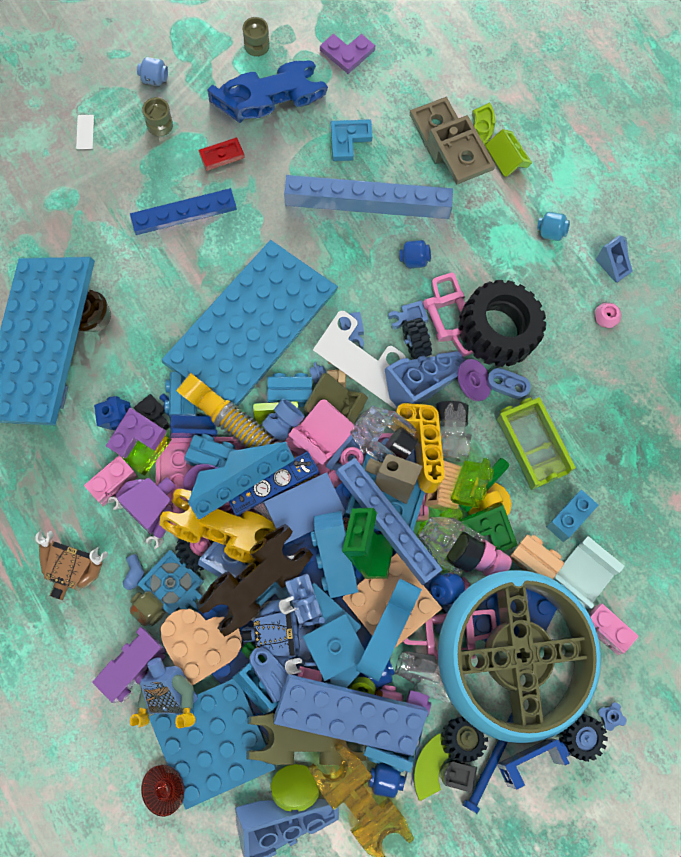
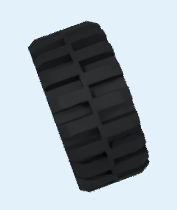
[458,280,546,367]

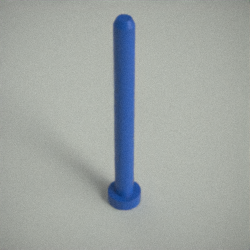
[462,713,513,814]

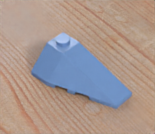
[385,351,465,408]

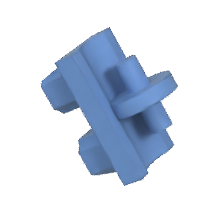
[285,574,322,624]

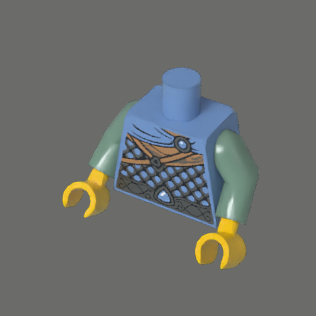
[130,657,198,729]

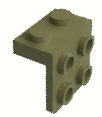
[304,373,368,424]

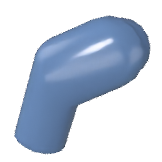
[123,554,144,590]

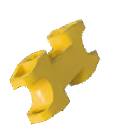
[159,489,276,563]

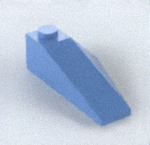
[235,798,339,857]

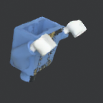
[242,596,302,675]

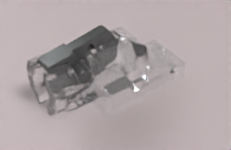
[395,651,454,706]

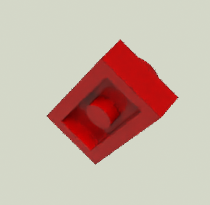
[199,137,245,171]

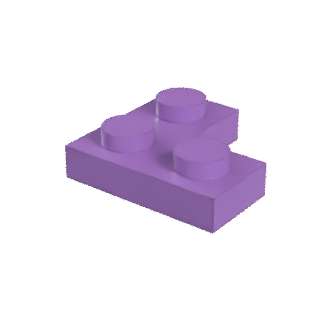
[320,34,376,74]
[106,408,167,458]

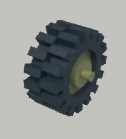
[441,717,488,762]

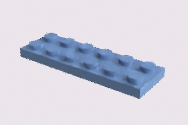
[273,674,428,756]

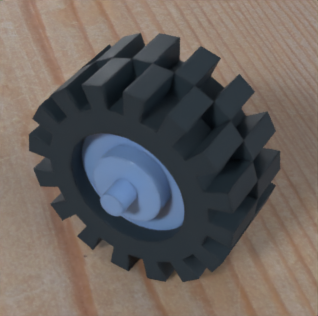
[403,318,432,359]
[559,714,608,762]

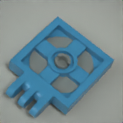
[138,550,204,615]

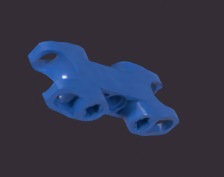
[223,60,328,119]

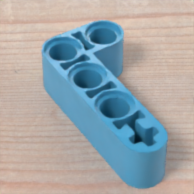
[356,579,422,682]

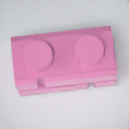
[84,455,138,507]
[589,604,638,655]

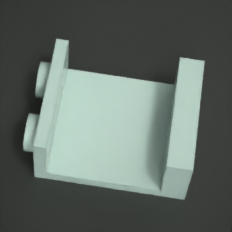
[553,536,625,610]

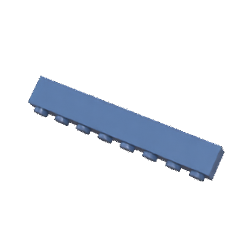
[284,175,453,219]

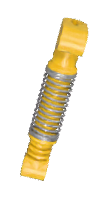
[176,373,317,486]

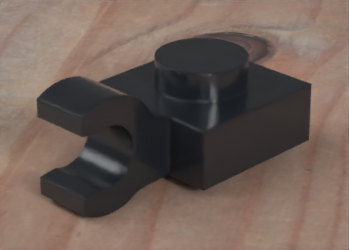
[134,394,170,430]

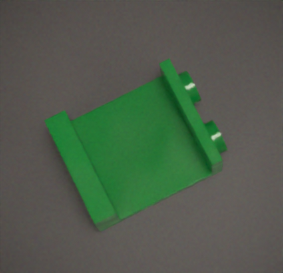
[342,508,393,579]

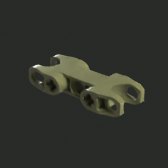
[246,712,366,765]

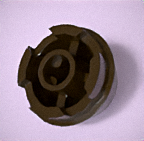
[79,290,111,333]

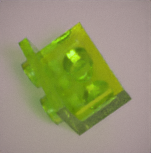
[451,458,493,508]

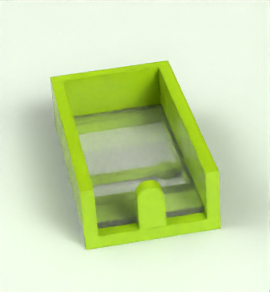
[497,397,576,490]

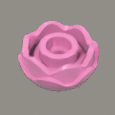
[595,303,622,328]

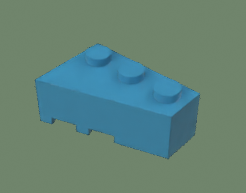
[311,510,358,598]

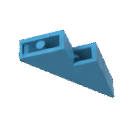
[188,442,294,519]
[312,583,361,688]

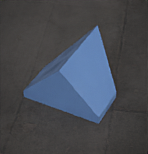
[595,235,633,282]

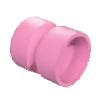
[474,539,512,577]

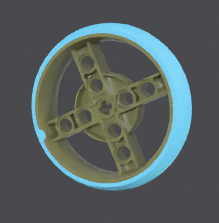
[438,570,601,743]

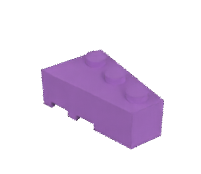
[92,627,167,703]

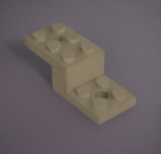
[410,96,495,185]

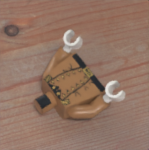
[35,529,108,601]

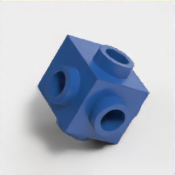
[94,396,131,430]

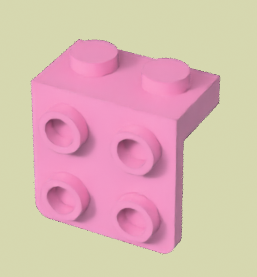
[288,399,355,465]

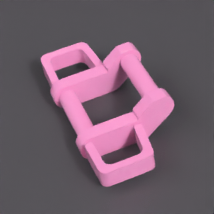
[423,273,474,357]
[403,609,497,660]

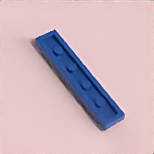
[130,188,237,235]

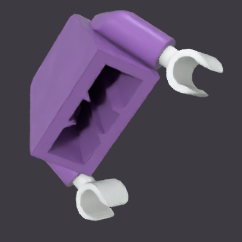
[108,477,176,549]

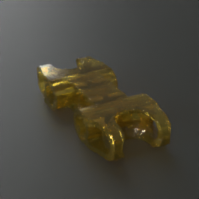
[308,741,415,857]

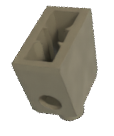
[365,454,423,504]

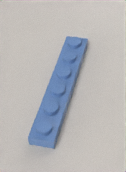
[335,458,442,586]

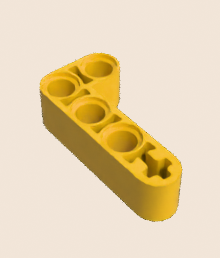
[391,403,445,494]

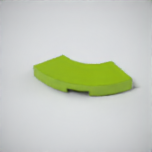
[472,102,495,146]
[414,733,450,801]

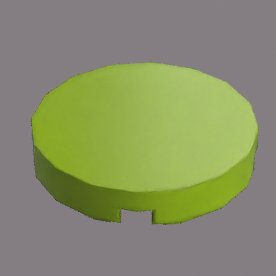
[271,764,320,812]

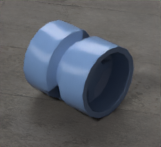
[262,399,305,442]

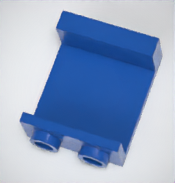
[497,739,570,790]

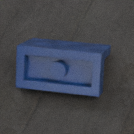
[207,84,247,123]
[170,415,217,438]

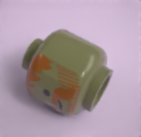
[130,591,165,626]

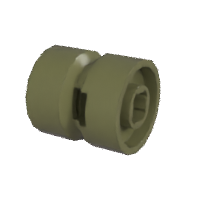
[242,17,270,57]
[142,97,173,137]

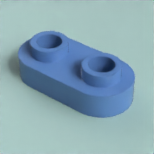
[487,368,531,399]

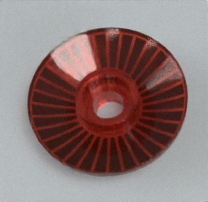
[141,765,185,817]

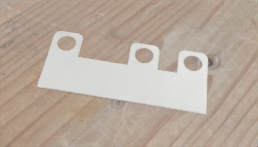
[313,311,406,410]

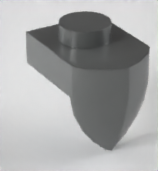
[440,760,477,793]

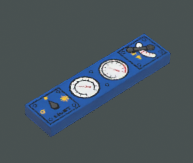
[229,451,319,516]

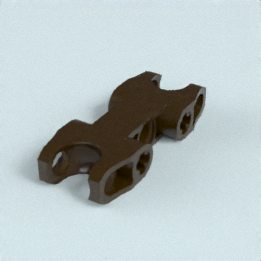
[196,524,313,637]

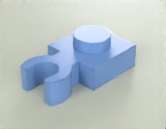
[388,300,429,329]
[339,312,364,349]

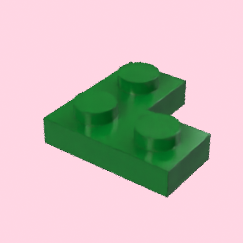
[459,503,518,552]

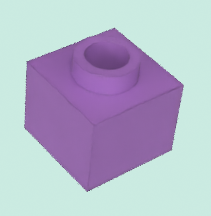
[406,690,431,717]

